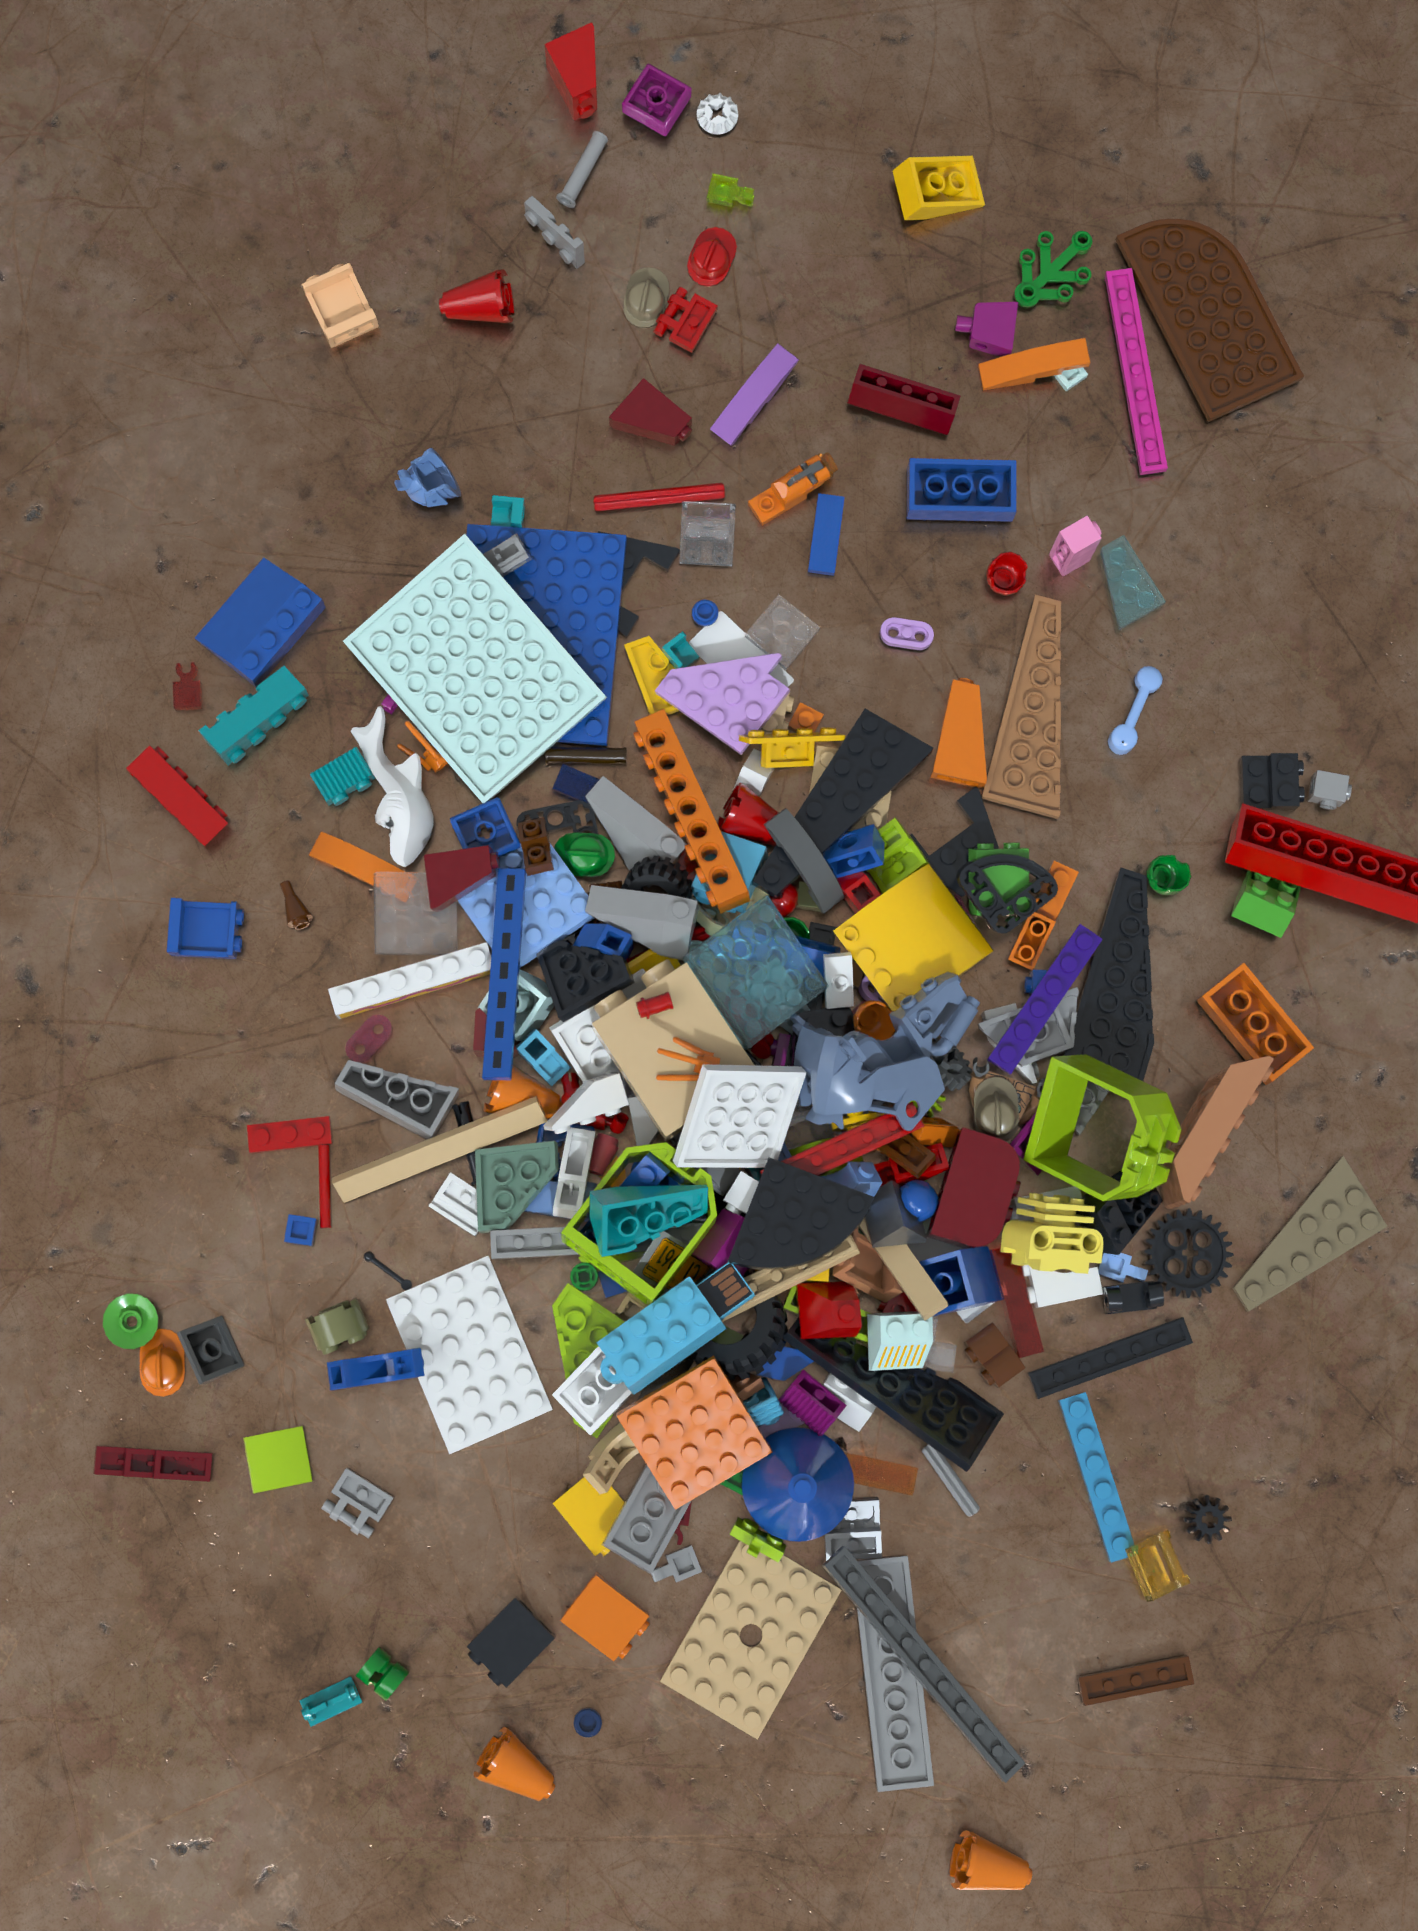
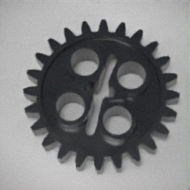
[1142,1208,1234,1299]

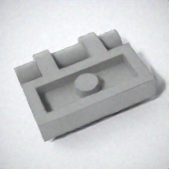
[321,1468,394,1539]

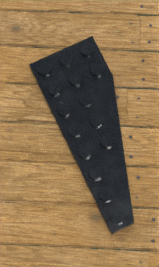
[1063,867,1154,1081]
[783,1317,1004,1472]

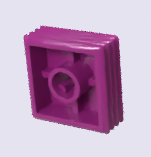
[622,63,692,136]

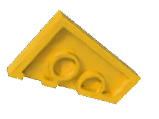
[624,636,679,715]

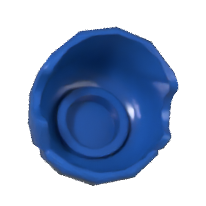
[900,1179,939,1222]

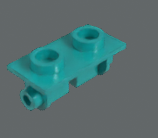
[300,1676,362,1727]

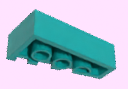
[198,666,309,766]

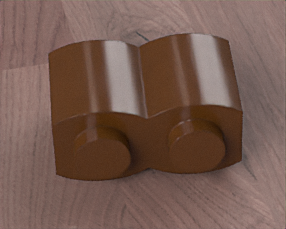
[964,1322,1026,1388]

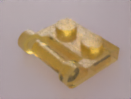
[1125,1530,1191,1602]

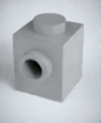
[1307,770,1352,810]

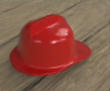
[687,227,737,287]

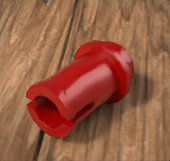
[636,992,673,1019]

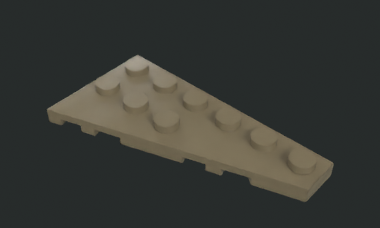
[1232,1156,1387,1312]

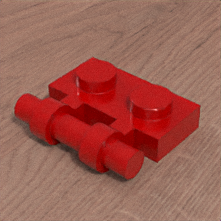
[653,287,718,353]

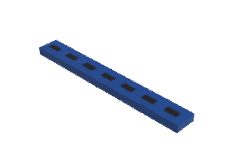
[482,868,526,1080]

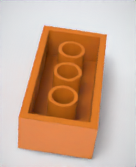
[1196,963,1314,1085]

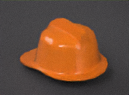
[140,1329,185,1397]

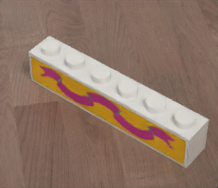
[328,942,491,1019]

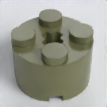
[305,1297,369,1355]

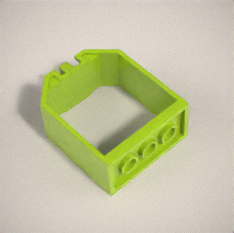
[1024,1054,1181,1201]
[561,1142,717,1306]

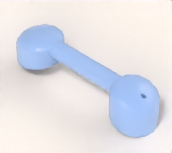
[1108,666,1163,755]

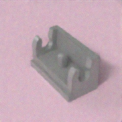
[483,533,532,577]

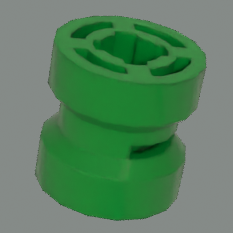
[570,1263,598,1291]

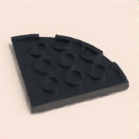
[728,1157,874,1270]

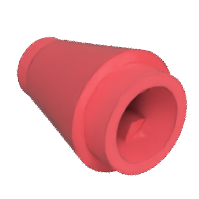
[589,1133,619,1176]

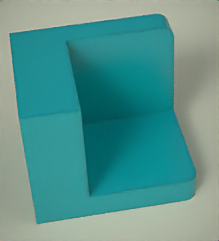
[491,495,525,528]
[662,631,700,669]

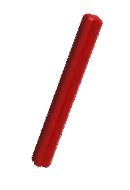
[593,483,725,511]

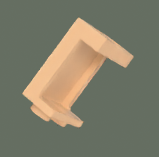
[302,263,379,348]

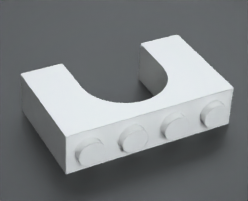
[1009,1186,1103,1308]

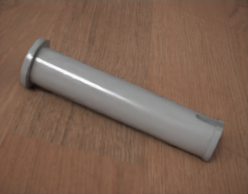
[556,131,608,208]

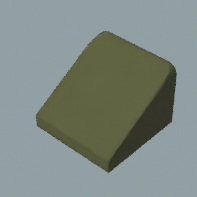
[796,881,821,912]

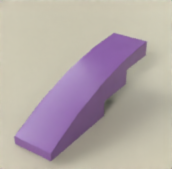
[710,344,799,445]

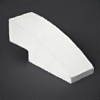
[553,1127,595,1219]

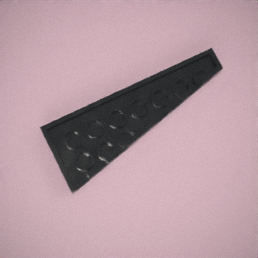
[752,708,933,898]

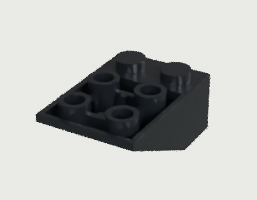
[1076,1170,1163,1255]

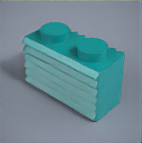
[310,747,375,806]

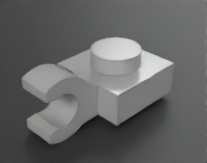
[651,1545,702,1583]

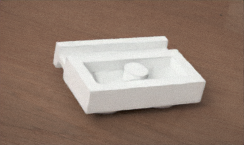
[429,1172,478,1236]

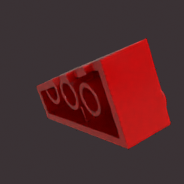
[126,745,228,846]

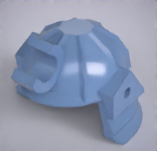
[394,448,461,507]

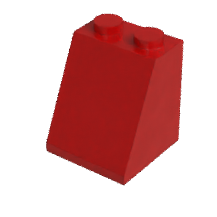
[545,22,597,121]

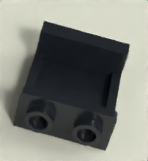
[467,1596,556,1688]

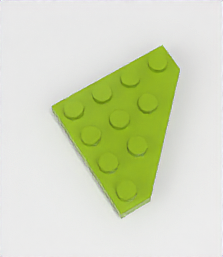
[552,1283,625,1438]

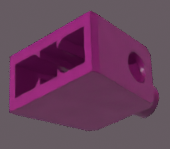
[955,302,1018,357]

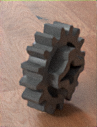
[930,1038,973,1091]

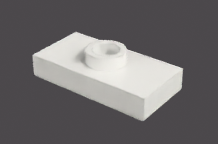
[823,952,854,1009]

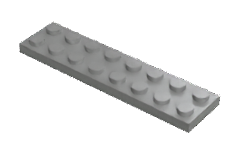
[857,1555,934,1792]

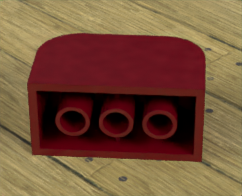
[926,1127,1021,1249]

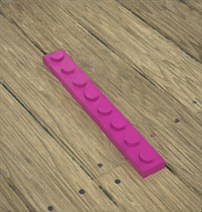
[1105,268,1168,475]

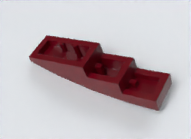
[93,1446,213,1482]

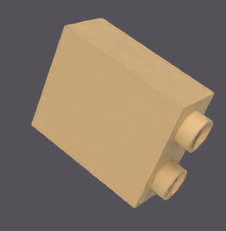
[592,960,754,1141]

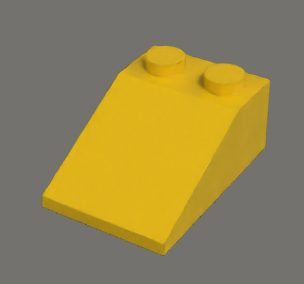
[892,156,985,220]

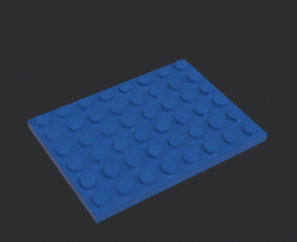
[466,524,627,746]

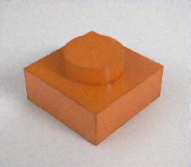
[788,702,824,732]

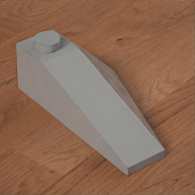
[585,776,687,888]
[585,885,699,961]

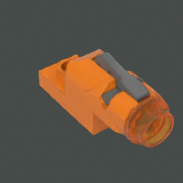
[748,452,838,526]

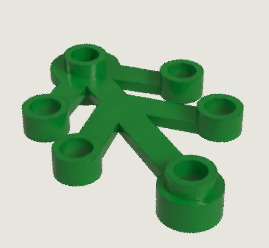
[1014,231,1092,308]

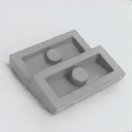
[824,1497,882,1561]

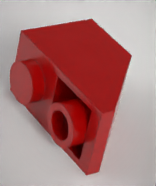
[836,871,881,914]

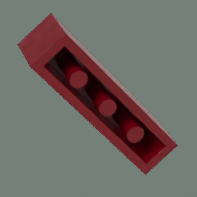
[847,364,961,435]

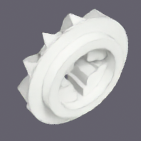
[697,93,738,134]

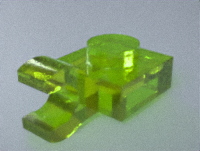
[707,173,755,207]

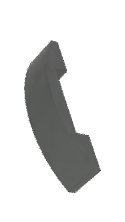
[764,808,845,913]

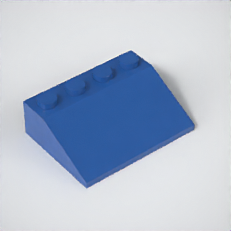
[195,558,326,687]

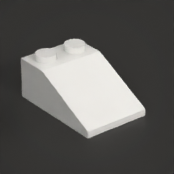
[552,1346,633,1435]

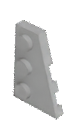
[524,196,585,269]

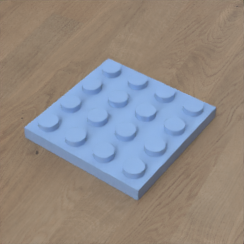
[458,843,594,968]

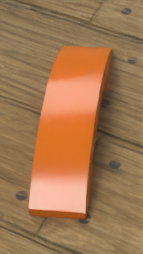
[309,831,418,904]

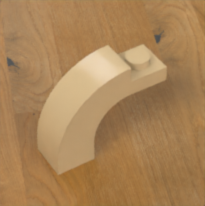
[583,1423,639,1494]

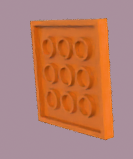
[616,1355,772,1510]

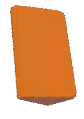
[911,1116,959,1147]

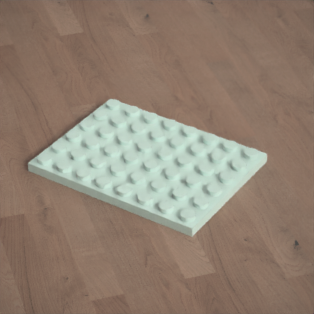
[343,534,607,803]

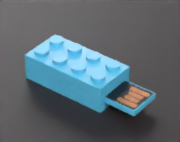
[596,1263,755,1395]

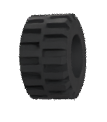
[621,856,693,899]

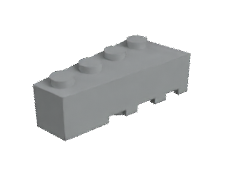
[334,1060,459,1140]

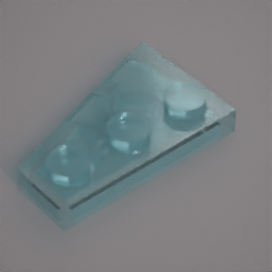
[1100,535,1166,630]

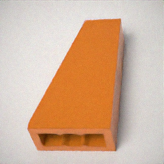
[930,678,987,789]

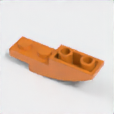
[1008,861,1079,970]

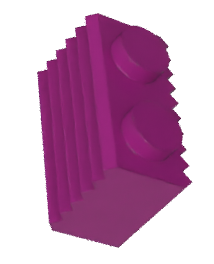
[779,1369,847,1436]

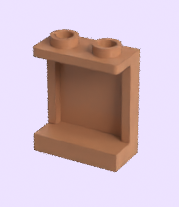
[833,1226,903,1303]

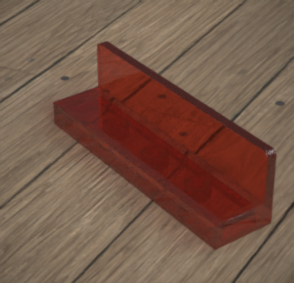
[989,1248,1044,1358]

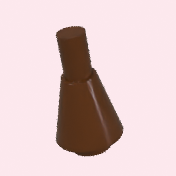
[280,880,313,930]

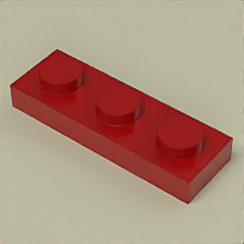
[247,1116,333,1153]

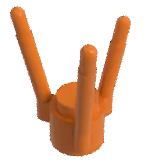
[397,721,448,773]
[656,1037,720,1081]

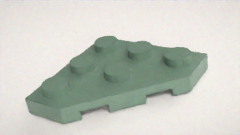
[475,1141,559,1233]

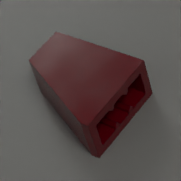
[609,378,693,446]
[424,845,500,912]

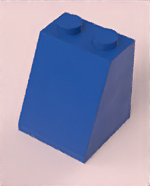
[919,1246,1003,1317]

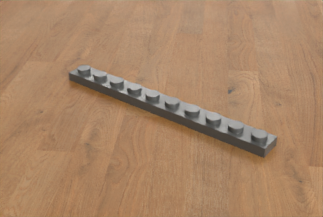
[822,1546,1025,1783]

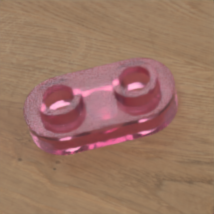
[345,1015,392,1063]

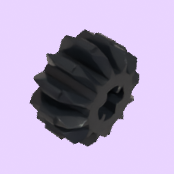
[1183,1495,1232,1544]

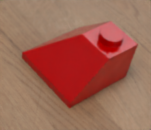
[796,1282,862,1339]

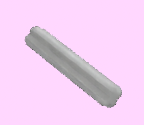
[922,1444,980,1517]

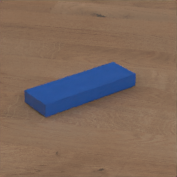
[808,493,845,576]

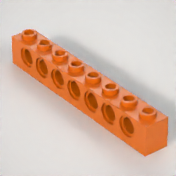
[633,709,750,914]

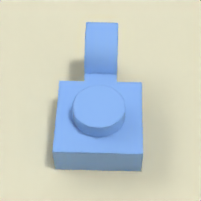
[1098,1253,1148,1283]

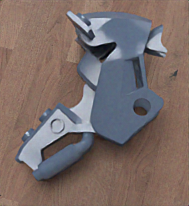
[789,972,980,1131]

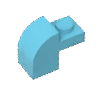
[515,1028,571,1087]

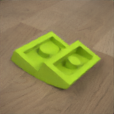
[866,818,930,893]
[243,1426,312,1493]

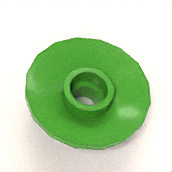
[103,1294,159,1349]

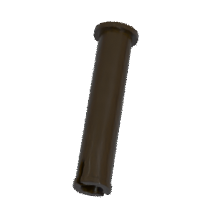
[545,747,627,766]

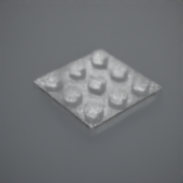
[373,872,458,955]

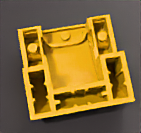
[833,864,994,1011]

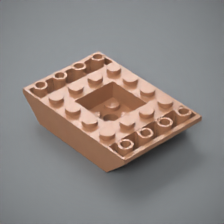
[1159,1056,1274,1210]

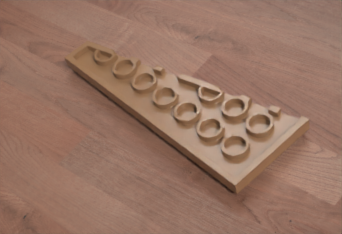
[982,594,1061,819]

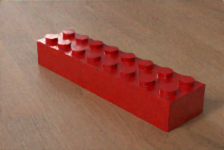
[1225,803,1418,924]

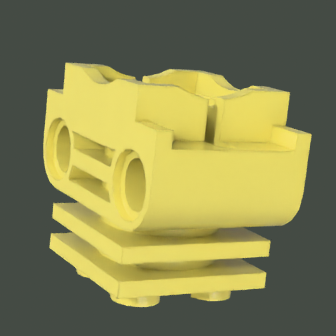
[1000,1193,1103,1274]

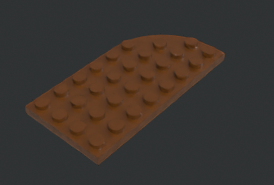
[1115,219,1304,422]

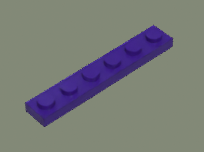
[987,924,1103,1075]

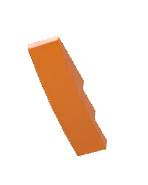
[978,338,1090,390]

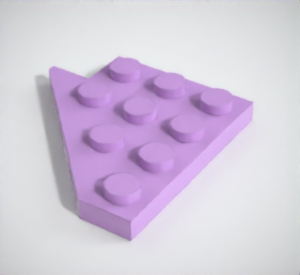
[655,653,790,755]

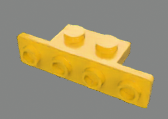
[739,727,845,768]

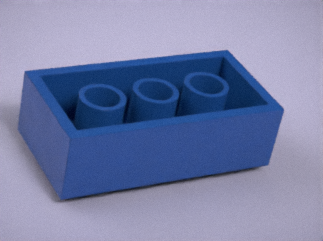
[907,458,1016,522]

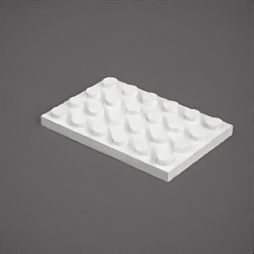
[386,1256,553,1454]

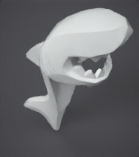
[351,706,433,867]

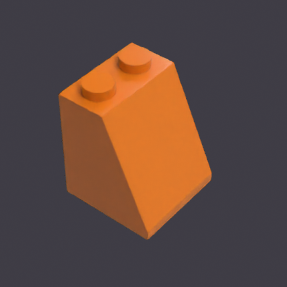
[560,1572,650,1661]

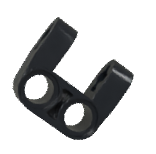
[1102,1281,1164,1314]

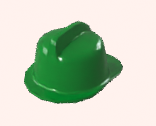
[554,832,615,877]

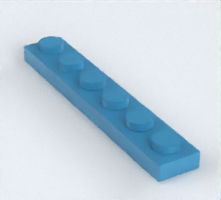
[1058,1392,1137,1563]

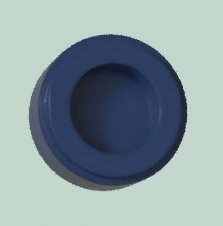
[574,1707,602,1737]

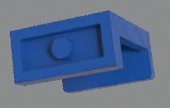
[167,898,244,959]

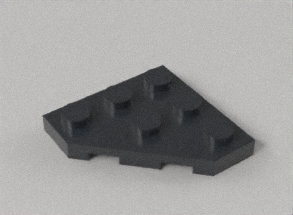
[536,940,635,1022]

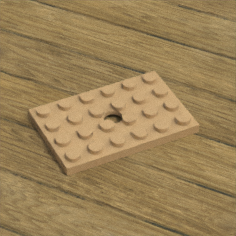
[660,1541,842,1740]

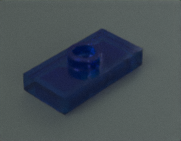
[552,764,600,804]

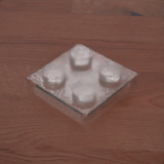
[745,595,820,670]

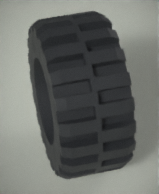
[690,1270,788,1380]

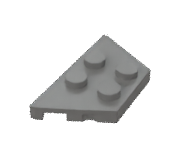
[978,987,1079,1067]

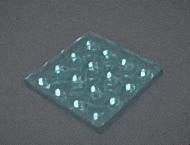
[683,895,829,1050]

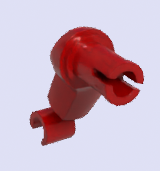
[561,1072,629,1134]

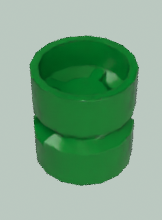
[356,1647,409,1701]

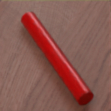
[318,1145,331,1228]

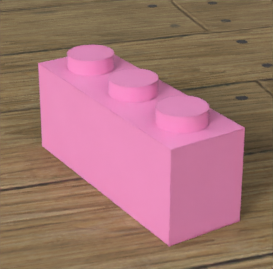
[1049,516,1101,577]

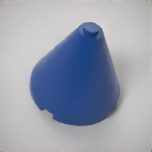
[742,1427,854,1542]

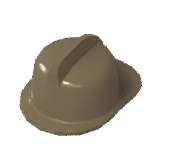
[623,268,669,328]
[974,1077,1019,1141]

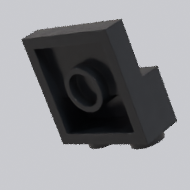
[1240,753,1305,810]

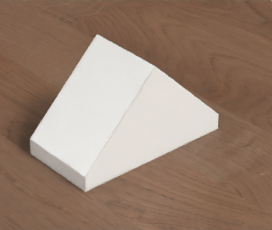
[732,749,774,797]

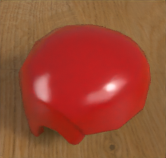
[986,551,1028,596]
[758,883,798,920]

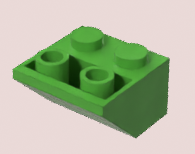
[1231,870,1301,938]

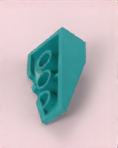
[590,1185,708,1257]

